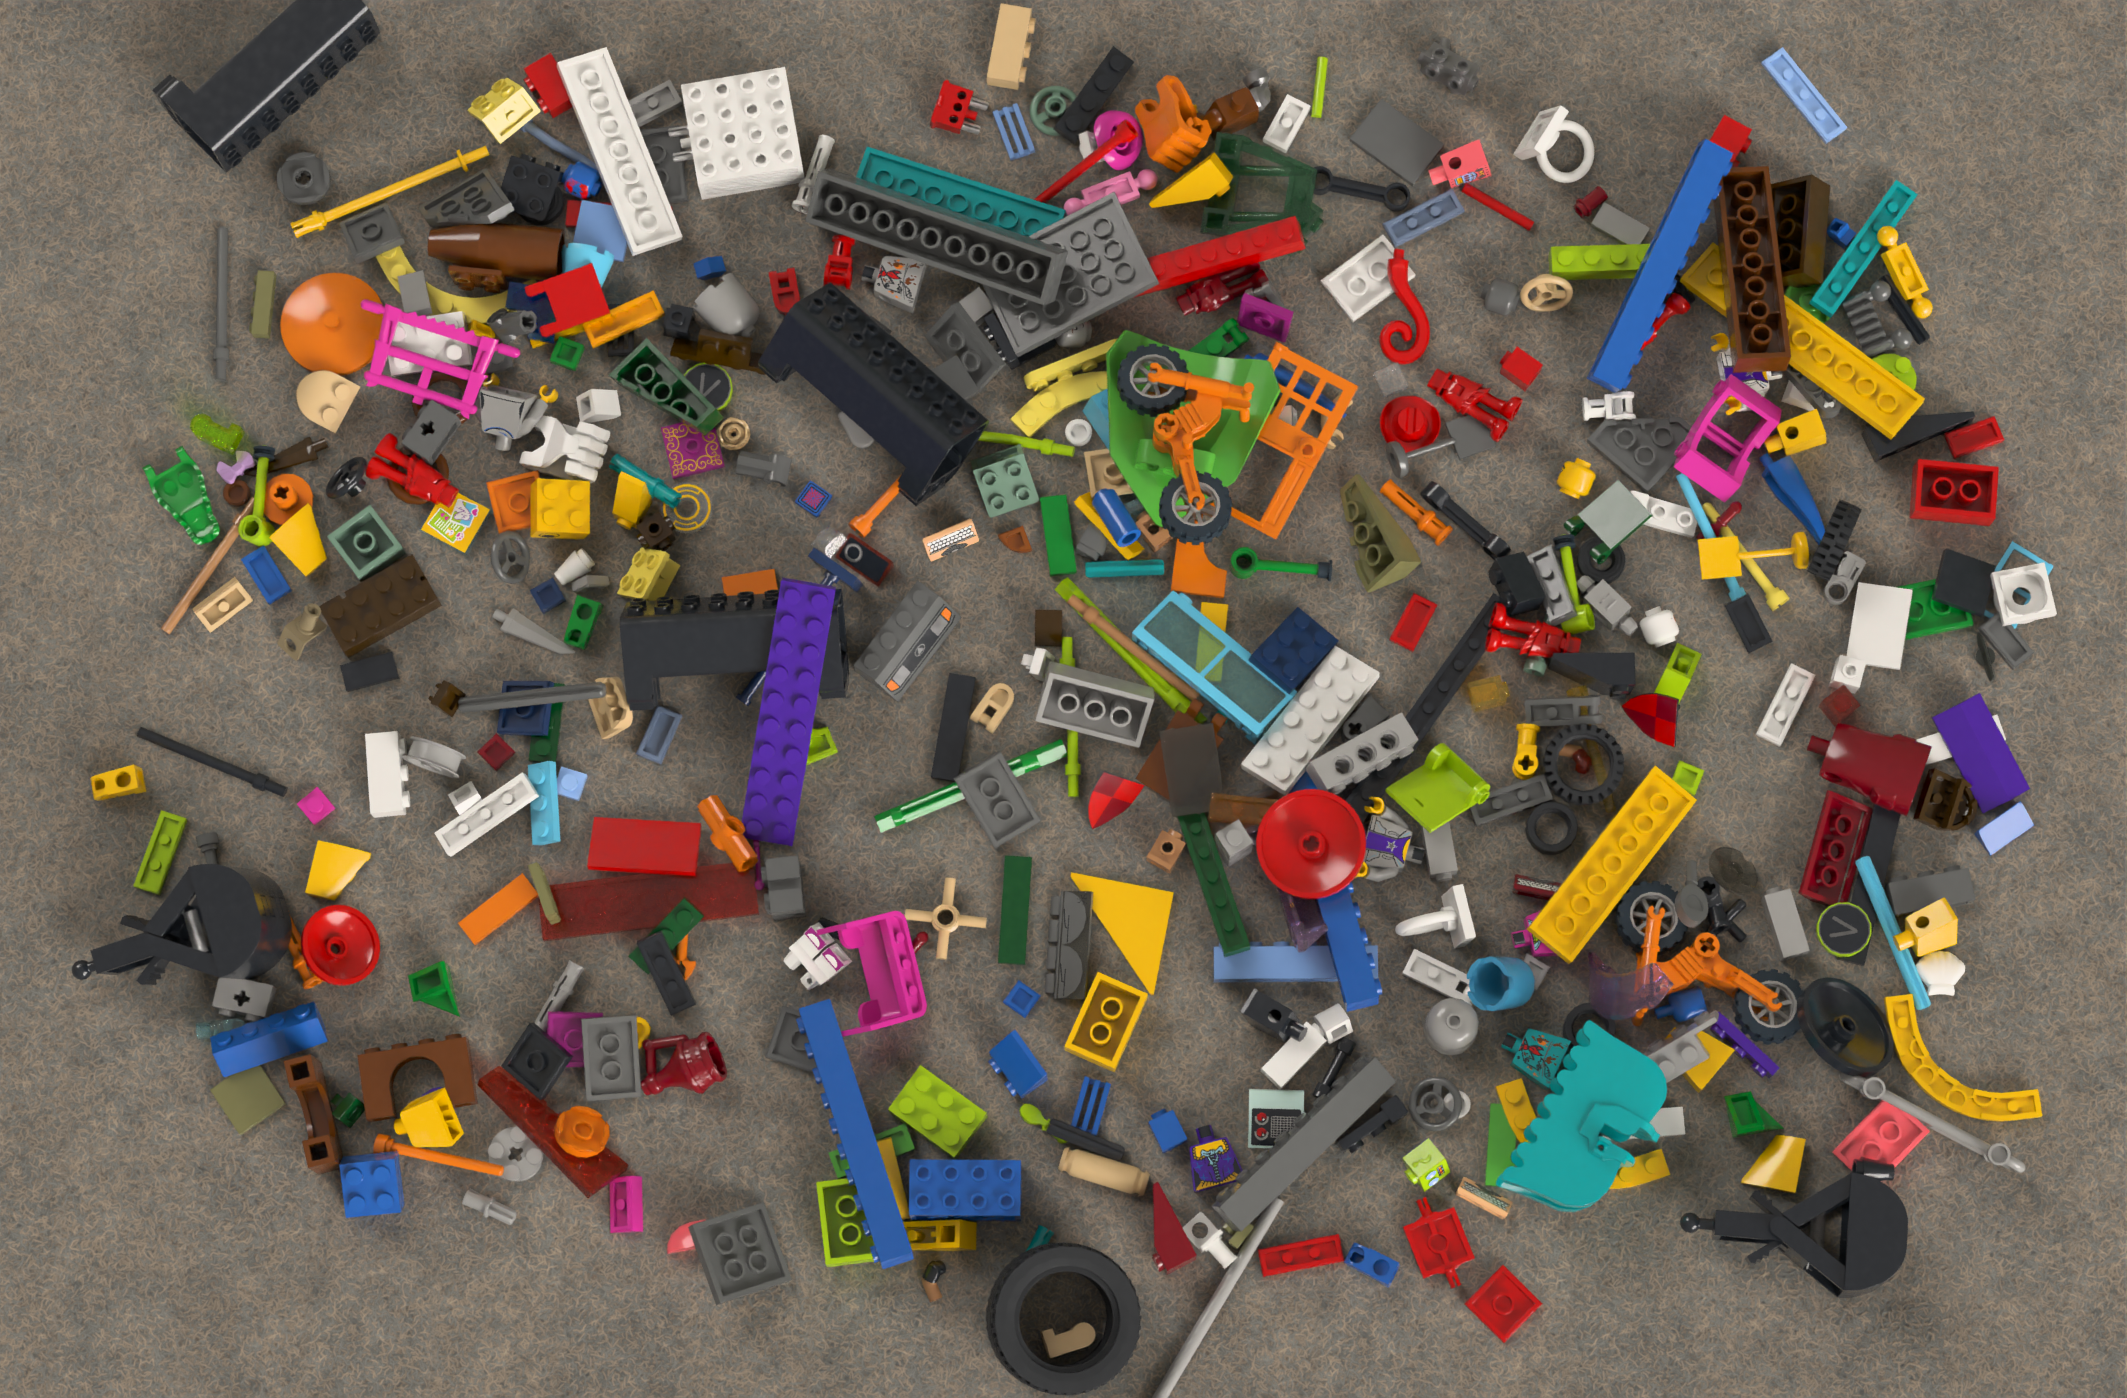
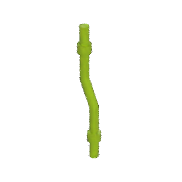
[978,431,1075,457]
[1059,637,1081,797]

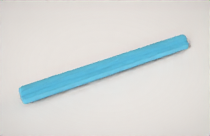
[1855,856,1931,1010]

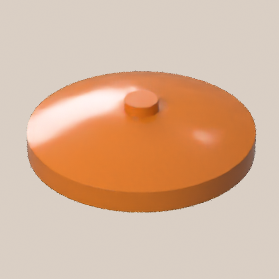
[280,273,383,376]

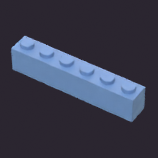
[1213,941,1378,982]

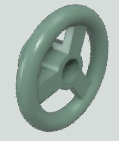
[1030,86,1077,136]

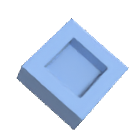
[557,766,587,801]

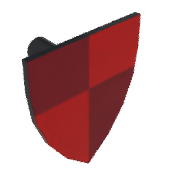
[1622,693,1680,747]

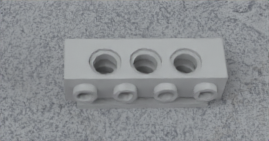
[1306,712,1418,795]

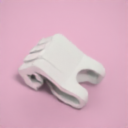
[519,416,610,483]

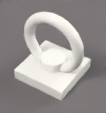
[1513,105,1595,183]
[1395,884,1476,949]

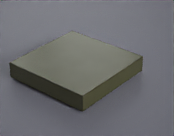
[528,862,561,925]
[210,1065,286,1135]

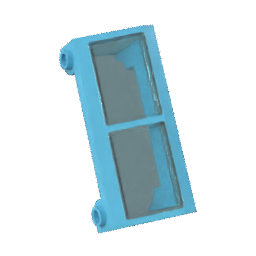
[1132,590,1297,745]

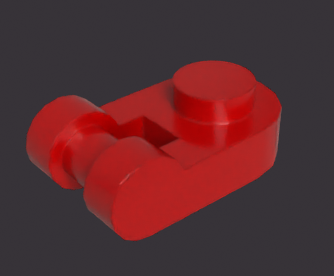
[768,267,800,315]

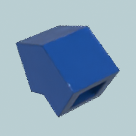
[1827,218,1857,249]
[693,256,726,281]

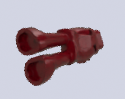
[1176,262,1269,316]

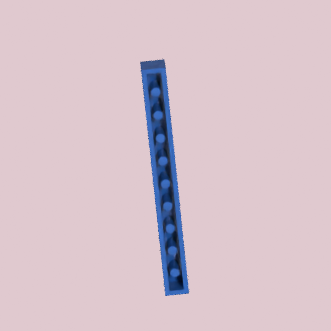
[1586,139,1733,393]
[1287,757,1383,1012]
[796,999,914,1270]

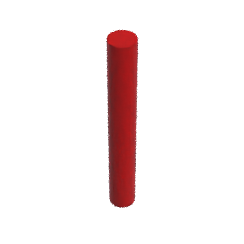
[1461,183,1535,231]

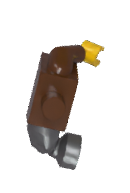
[1194,67,1271,141]

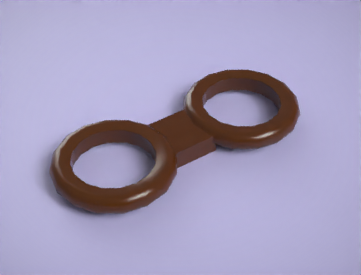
[386,371,468,505]

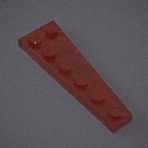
[477,1066,629,1198]

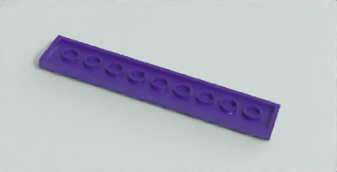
[742,577,836,846]

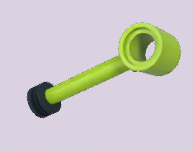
[238,445,275,547]
[1553,534,1595,635]

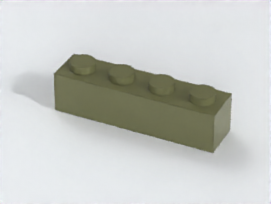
[249,270,277,339]

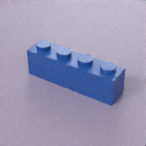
[210,1001,328,1077]

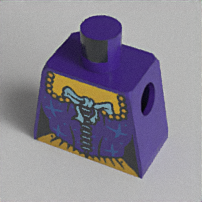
[1189,1125,1243,1193]

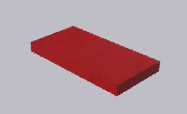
[587,817,702,876]

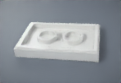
[1320,235,1416,322]
[1846,582,1913,670]

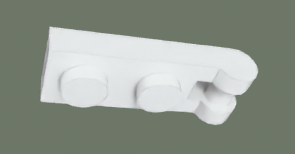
[1402,949,1473,1006]

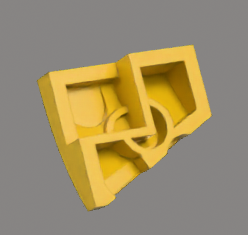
[269,503,327,577]
[305,840,371,901]
[1741,1135,1806,1194]

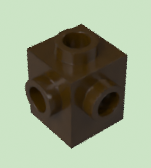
[636,512,676,551]

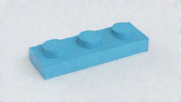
[528,761,561,845]

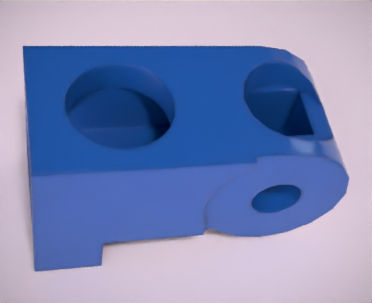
[1344,1242,1400,1288]

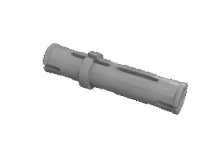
[534,960,584,1033]

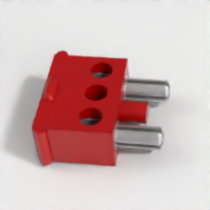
[930,80,989,135]

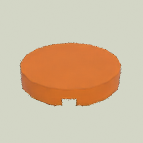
[555,1106,610,1158]

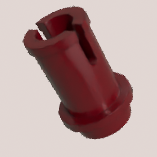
[1573,186,1608,218]

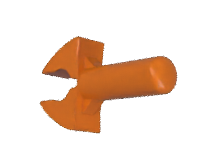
[675,934,696,980]

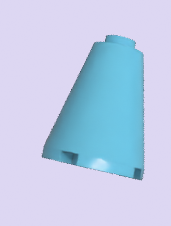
[561,243,614,288]

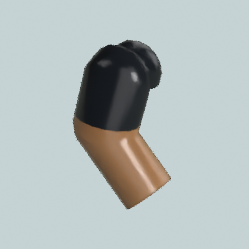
[921,1260,946,1303]

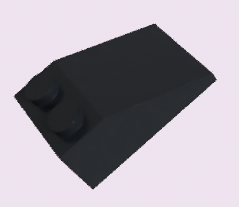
[1548,652,1636,700]

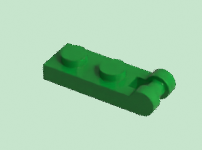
[1188,318,1250,358]

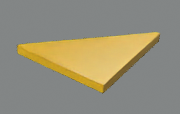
[1071,872,1174,995]

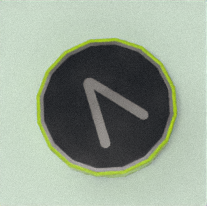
[684,363,733,411]
[1816,903,1871,957]

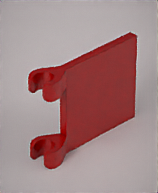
[525,263,610,337]

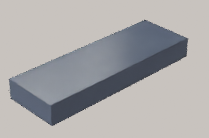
[1382,189,1465,247]

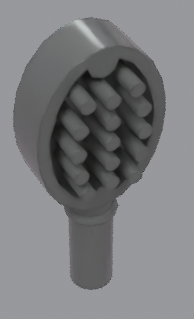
[1675,860,1708,928]

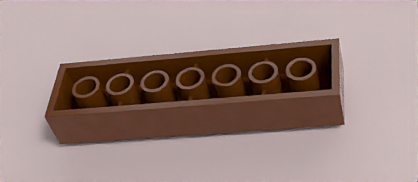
[1713,166,1791,373]

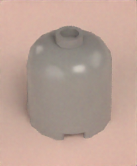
[692,273,760,337]
[1423,998,1479,1056]

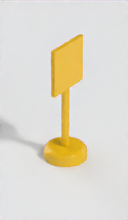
[1697,532,1809,580]

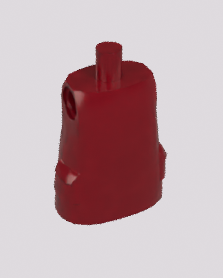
[1807,723,1932,817]

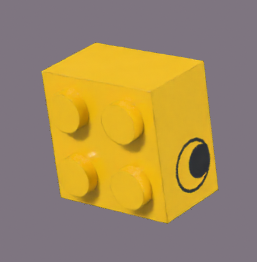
[531,478,590,539]

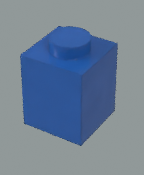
[1148,1109,1188,1154]

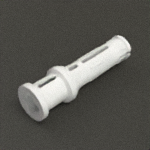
[792,135,835,214]

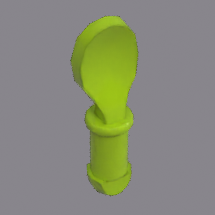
[1019,1104,1067,1144]

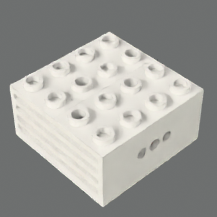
[668,67,805,200]

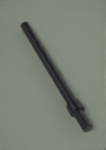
[137,727,288,797]

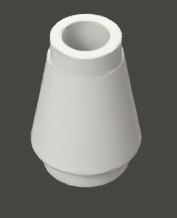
[554,548,595,585]

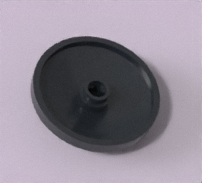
[1797,977,1894,1077]

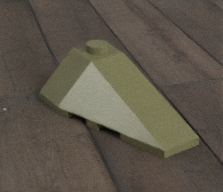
[1340,474,1421,592]

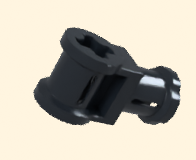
[1697,876,1733,934]

